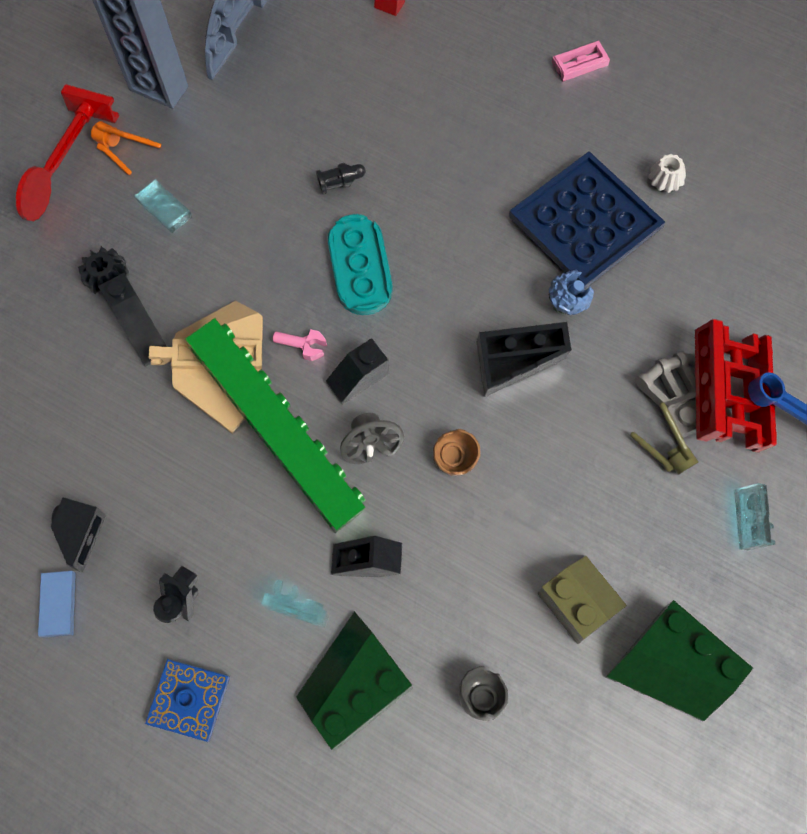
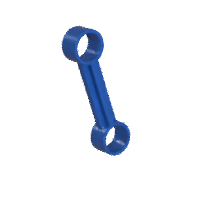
[748,372,807,425]

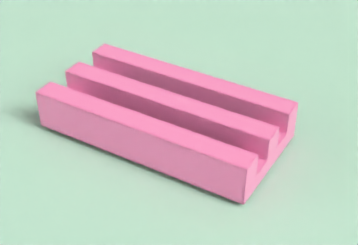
[552,40,610,82]

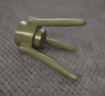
[630,402,699,475]

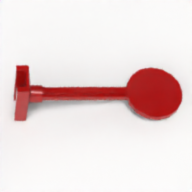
[16,84,119,221]

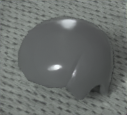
[458,666,508,721]

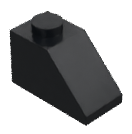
[326,338,390,405]
[51,497,106,572]
[331,536,402,577]

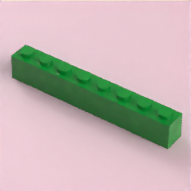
[185,318,366,534]

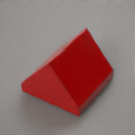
[374,0,405,16]

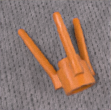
[91,121,161,175]

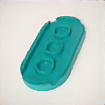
[328,214,393,315]

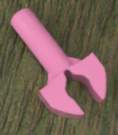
[272,329,327,361]

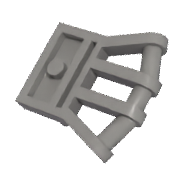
[635,352,732,437]

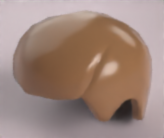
[433,429,480,476]

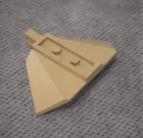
[149,301,263,434]

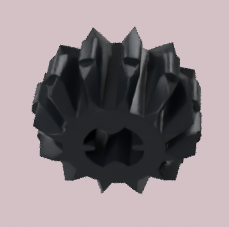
[78,246,129,294]

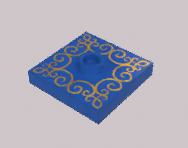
[145,659,230,742]

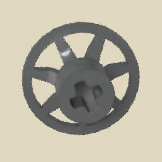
[340,413,404,464]

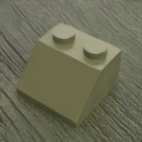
[538,556,627,644]

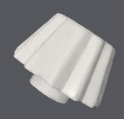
[648,154,686,193]

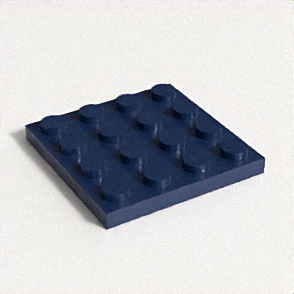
[508,151,665,289]

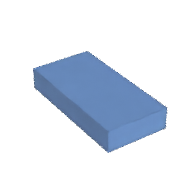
[38,571,76,638]

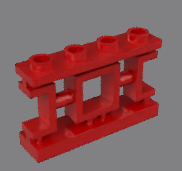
[695,319,777,453]

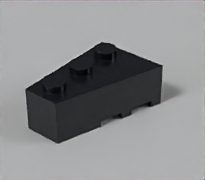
[476,322,572,397]

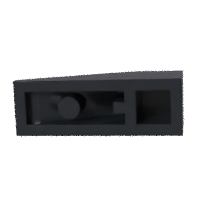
[98,273,167,367]

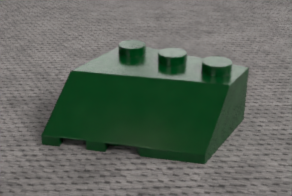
[605,600,753,722]
[296,611,413,751]

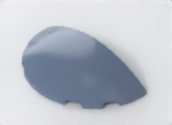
[205,0,267,80]

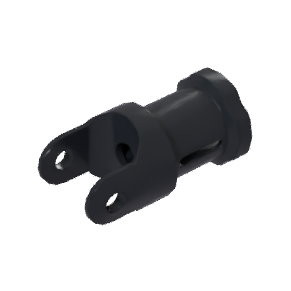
[316,163,366,195]

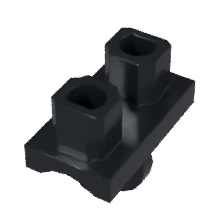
[153,566,198,623]

